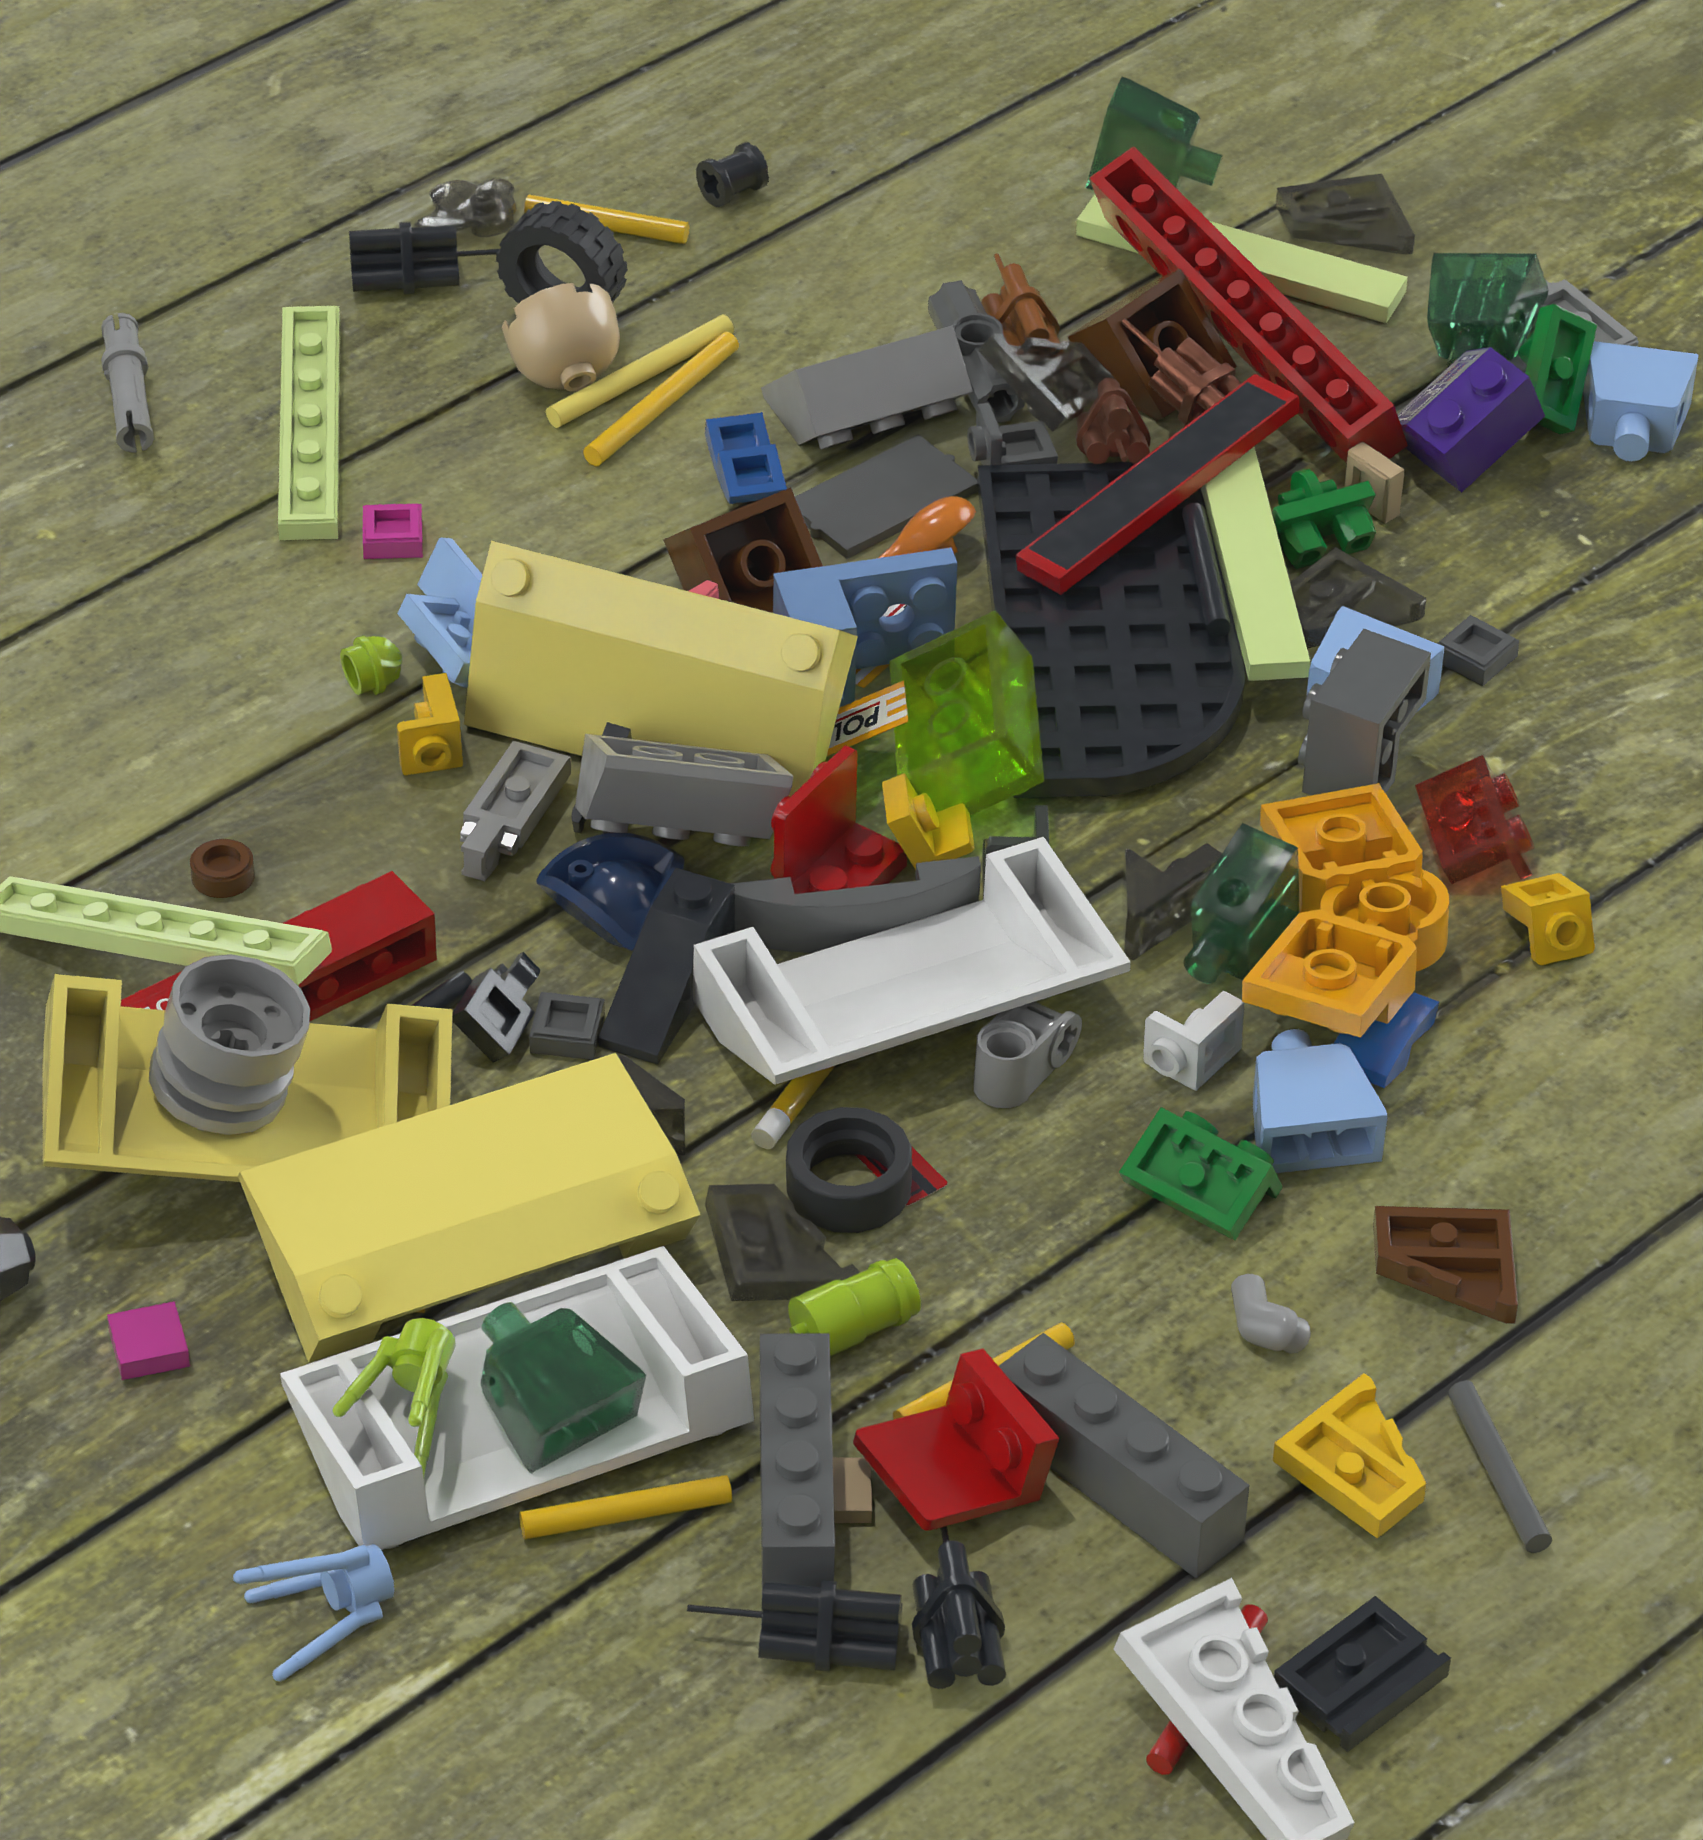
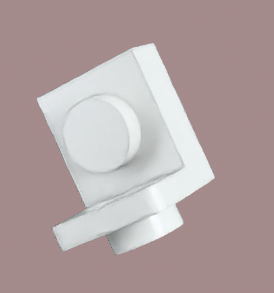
[1143,991,1244,1091]

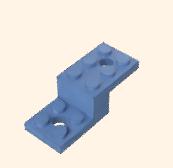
[773,548,957,708]

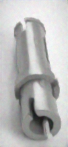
[101,313,154,453]

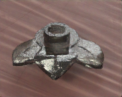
[414,178,517,237]

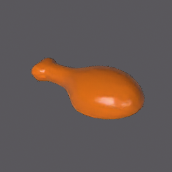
[878,496,976,558]

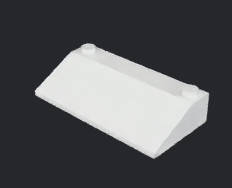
[693,837,1131,1085]
[280,1246,754,1550]

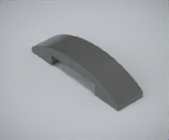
[731,856,981,953]

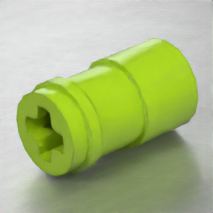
[788,1258,921,1356]

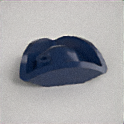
[536,833,685,951]

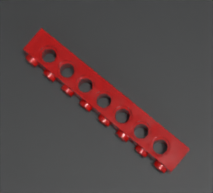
[1089,146,1408,464]

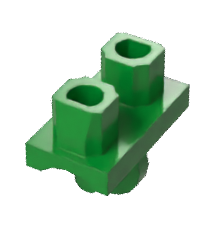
[1272,469,1376,569]

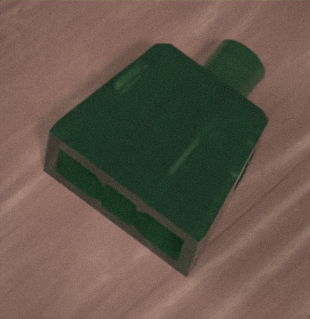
[1086,76,1223,190]
[1427,253,1549,368]
[1183,823,1300,984]
[480,1302,647,1473]

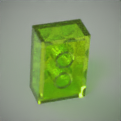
[889,610,1044,818]

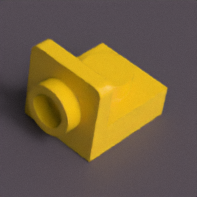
[397,673,463,775]
[882,773,975,870]
[1501,873,1595,965]

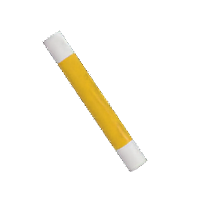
[751,1065,836,1149]

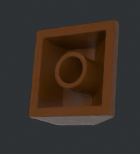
[1067,269,1237,421]
[663,488,823,613]

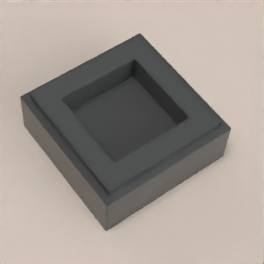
[1437,615,1520,686]
[529,992,605,1060]

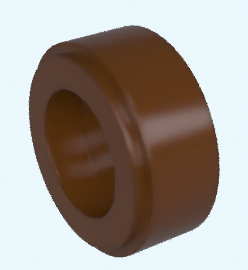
[190,839,255,898]

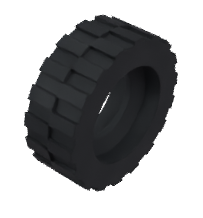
[496,201,628,304]

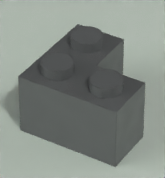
[1298,629,1431,795]

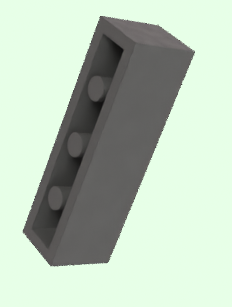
[759,1333,835,1592]
[999,1333,1250,1578]

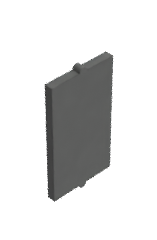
[795,434,978,559]

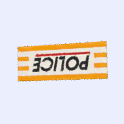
[826,680,908,757]

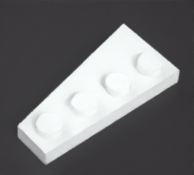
[1113,1578,1355,1840]

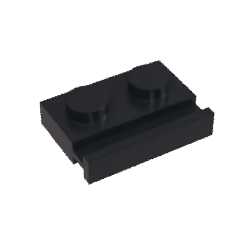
[1274,1596,1451,1752]

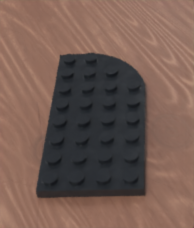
[977,462,1245,798]

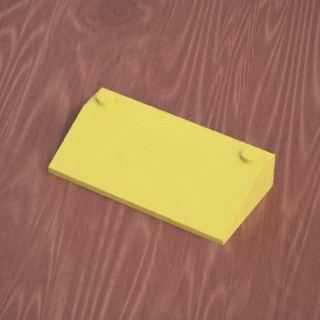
[464,541,858,796]
[43,974,452,1182]
[238,1053,701,1363]

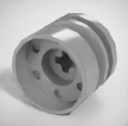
[149,954,310,1135]

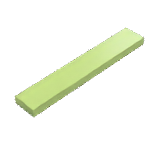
[1076,195,1408,323]
[278,306,340,540]
[1201,447,1310,681]
[0,876,332,985]

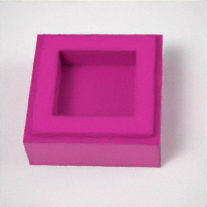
[363,503,423,559]
[107,1301,190,1380]

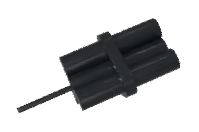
[349,222,500,295]
[911,1526,1006,1689]
[687,1580,903,1672]

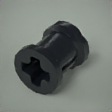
[696,142,769,208]

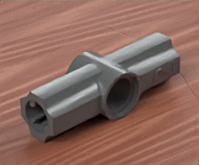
[928,280,1026,423]

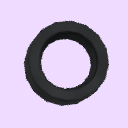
[786,1107,912,1233]

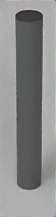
[1448,1380,1552,1553]

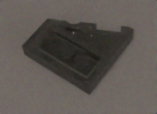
[705,1184,860,1301]

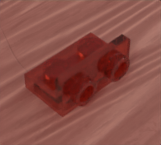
[1415,755,1535,884]

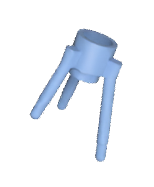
[233,1544,394,1682]

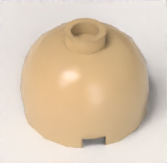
[502,283,620,391]

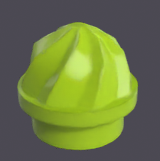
[340,635,402,695]

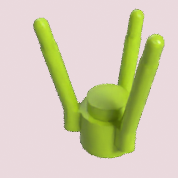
[332,1318,456,1478]

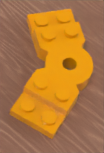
[1242,783,1449,1038]

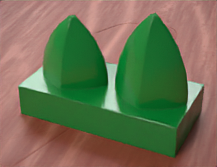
[1517,304,1597,434]

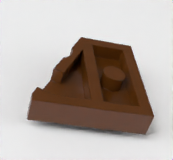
[1373,1206,1518,1324]

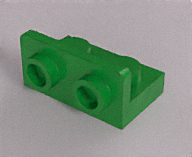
[1119,1107,1283,1241]

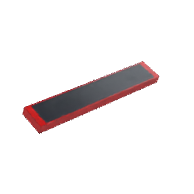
[1016,374,1300,595]

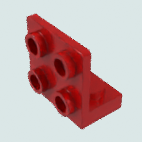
[770,745,907,894]
[853,1348,1059,1531]

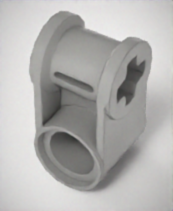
[974,1002,1082,1108]

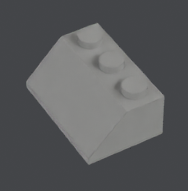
[761,325,973,450]
[575,734,793,846]

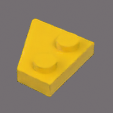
[1273,1373,1426,1539]

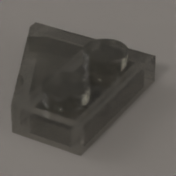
[1276,173,1415,255]
[978,334,1120,432]
[1290,548,1427,649]

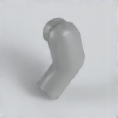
[1231,1274,1311,1354]

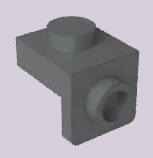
[967,403,1058,465]

